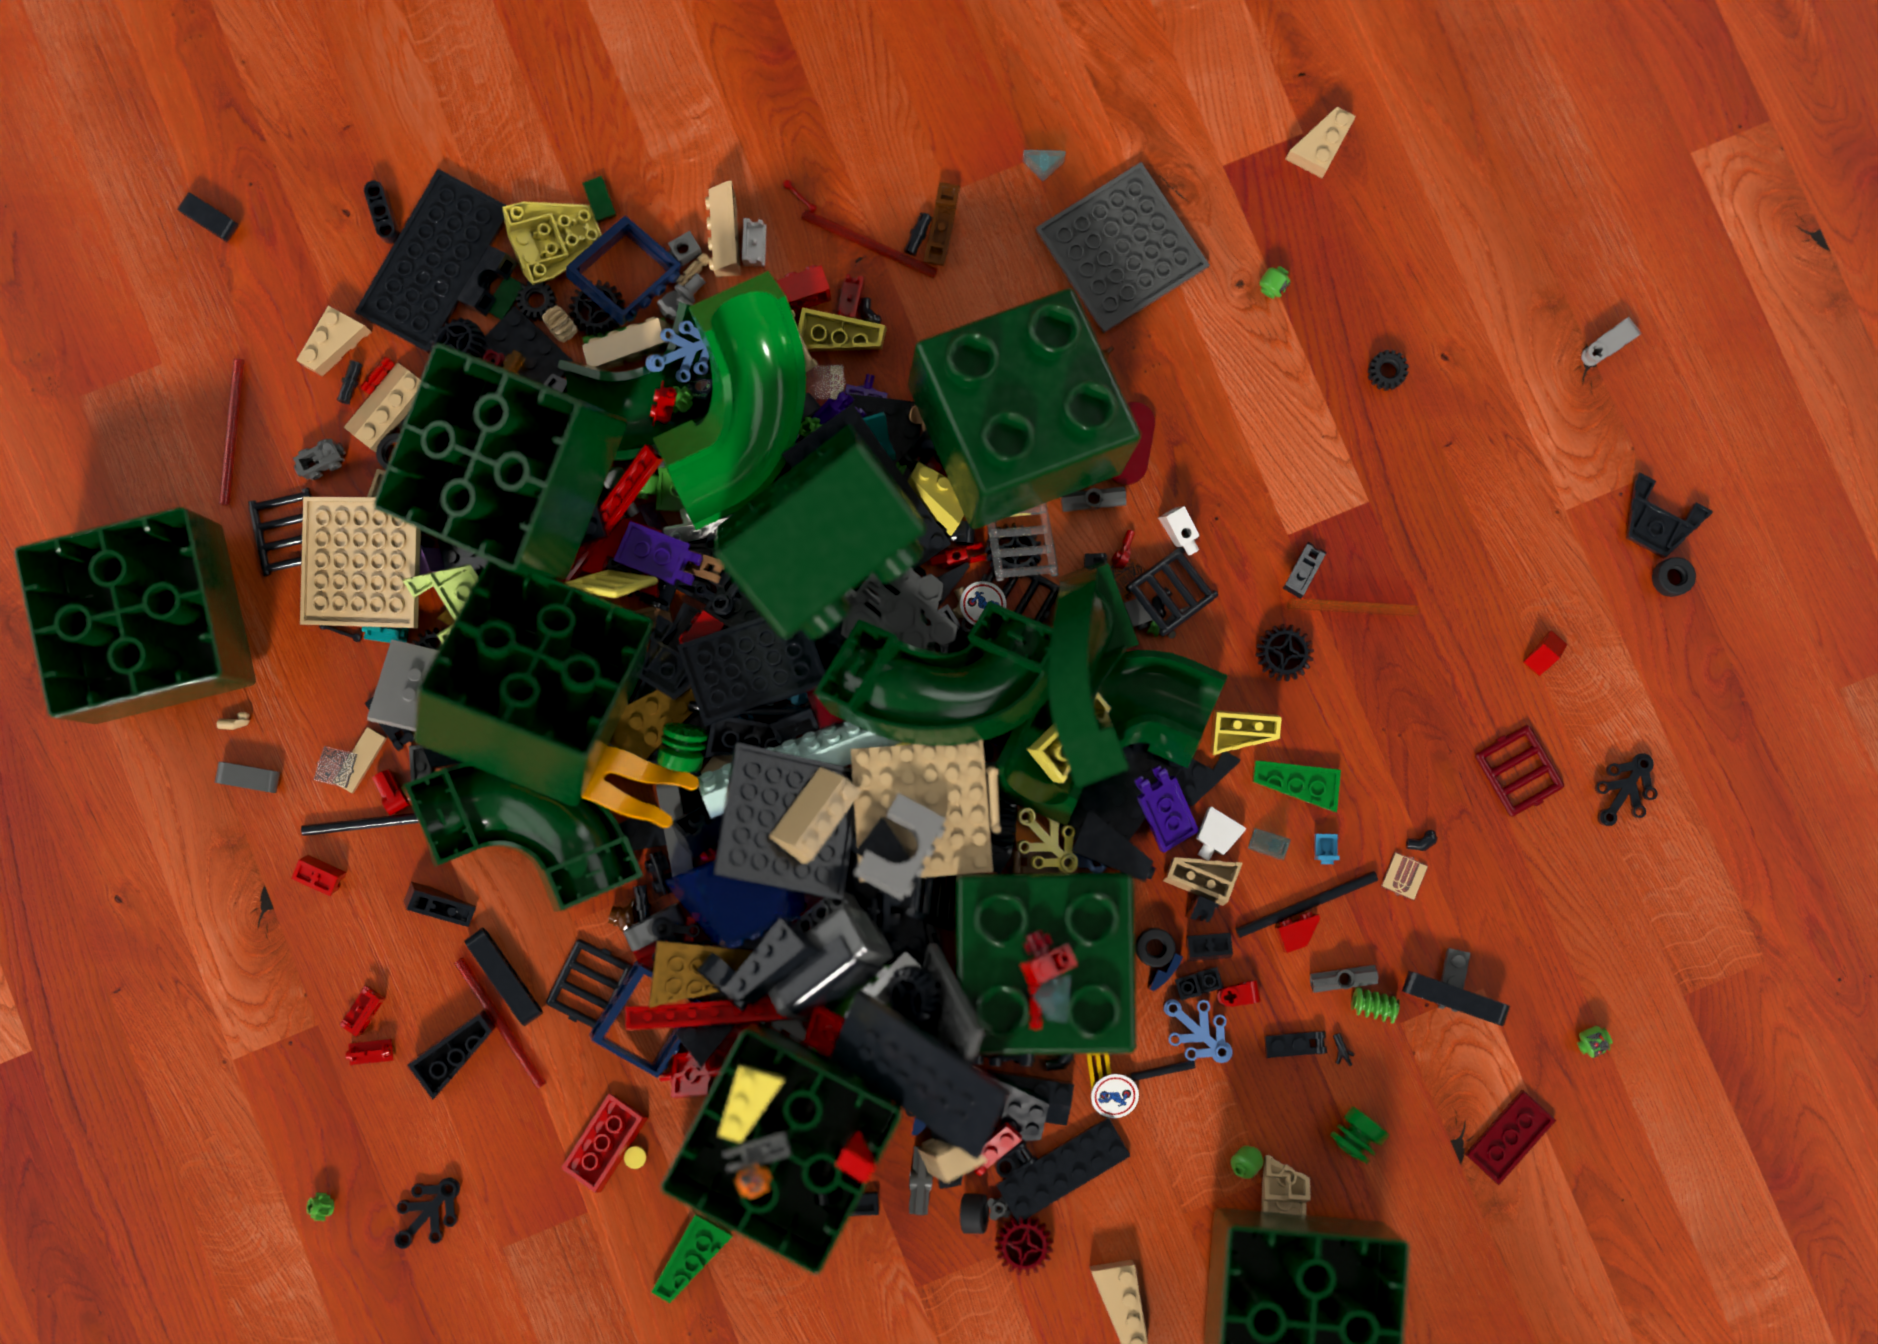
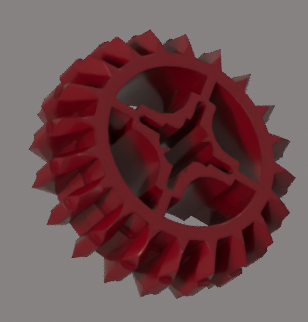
[995,1216,1054,1275]

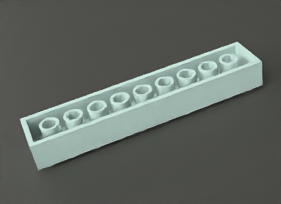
[697,721,902,818]

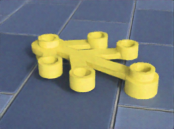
[1016,808,1078,873]

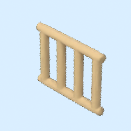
[985,764,1001,833]

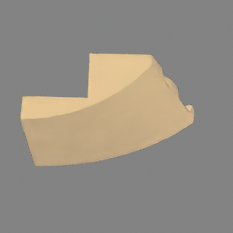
[1262,1155,1311,1215]

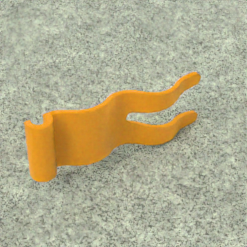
[583,746,699,828]

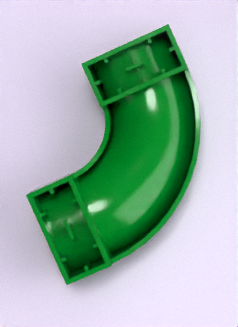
[653,271,806,530]

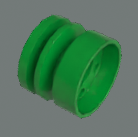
[657,723,708,772]
[1330,1106,1390,1165]

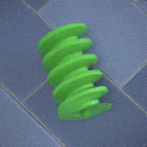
[1351,987,1400,1024]

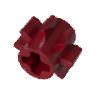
[1024,930,1053,958]

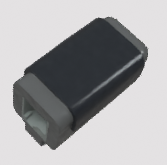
[768,892,893,1022]

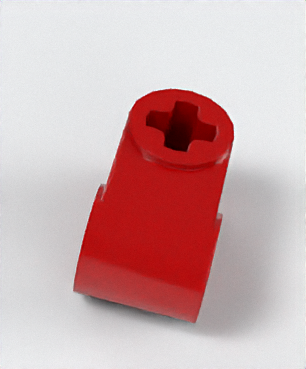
[1217,980,1261,1007]

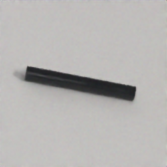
[1130,1060,1196,1081]

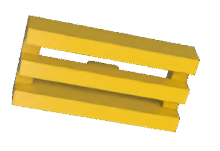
[1086,1054,1112,1091]

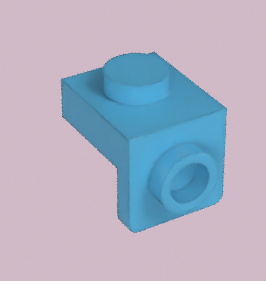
[1314,834,1340,864]

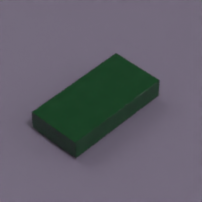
[582,176,617,223]
[489,276,525,320]

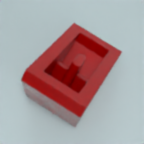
[1523,630,1567,676]
[836,1132,877,1183]

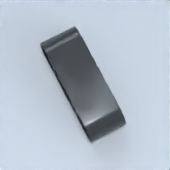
[214,761,281,793]
[623,903,687,951]

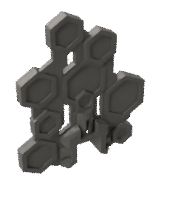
[841,568,958,650]

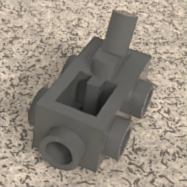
[293,439,346,480]

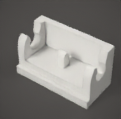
[742,218,767,267]

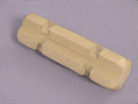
[676,253,709,286]

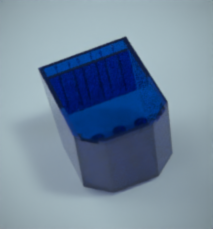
[665,860,805,948]

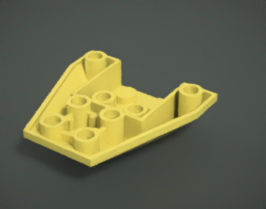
[503,202,602,285]

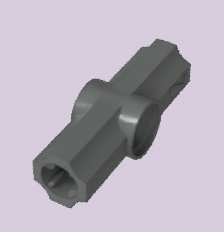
[1061,487,1127,512]
[1310,965,1378,993]
[909,1146,933,1215]

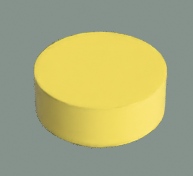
[624,1146,647,1169]

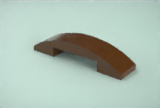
[924,182,960,266]

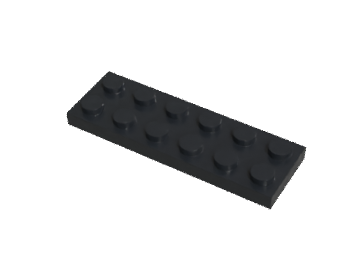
[996,1117,1130,1223]

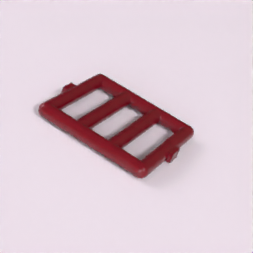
[1475,725,1564,817]

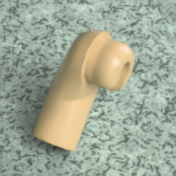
[952,586,965,619]
[217,712,250,730]

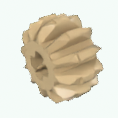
[542,305,577,343]

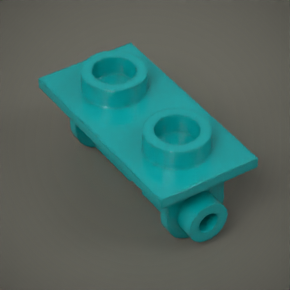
[362,626,409,643]

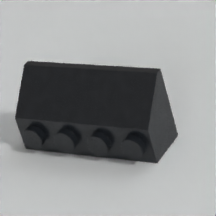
[986,1069,1074,1126]

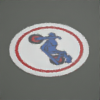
[960,581,1006,625]
[1091,1074,1139,1118]

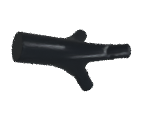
[1333,1033,1354,1066]

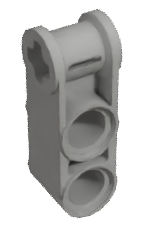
[1581,317,1642,366]

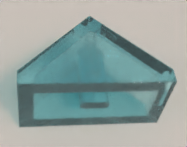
[1023,150,1066,181]
[1248,828,1291,860]
[1033,975,1071,1022]

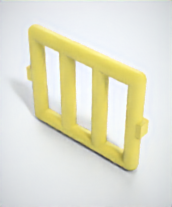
[565,570,658,598]

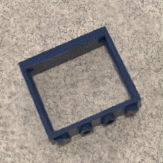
[566,215,681,326]
[589,960,704,1078]

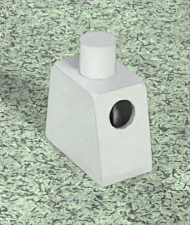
[1158,506,1200,556]
[1196,807,1246,861]

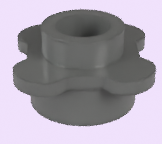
[987,1196,1011,1220]

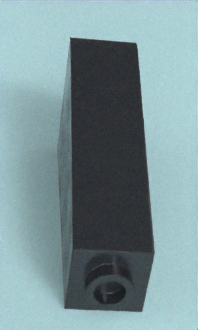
[1072,811,1156,883]

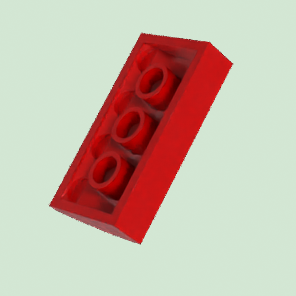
[561,1093,648,1193]

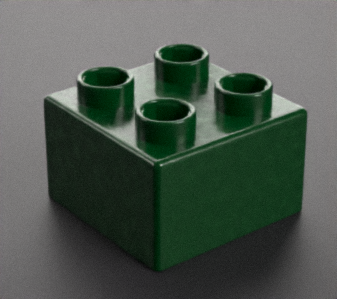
[907,288,1141,529]
[374,343,627,580]
[715,424,926,639]
[14,507,256,724]
[415,560,653,806]
[956,873,1137,1055]
[660,1022,903,1275]
[1204,1208,1410,1344]

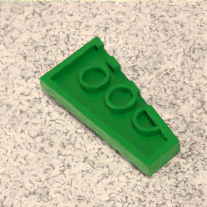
[1252,760,1341,813]
[651,1213,733,1303]

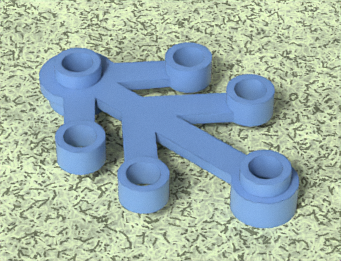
[646,321,709,382]
[1163,999,1232,1063]

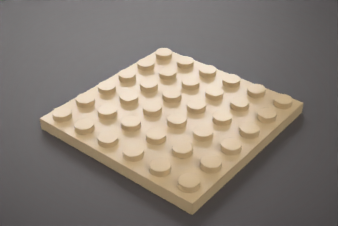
[300,497,421,628]
[851,739,993,882]

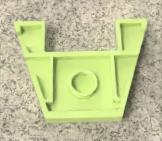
[402,564,479,643]

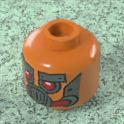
[735,1163,771,1198]

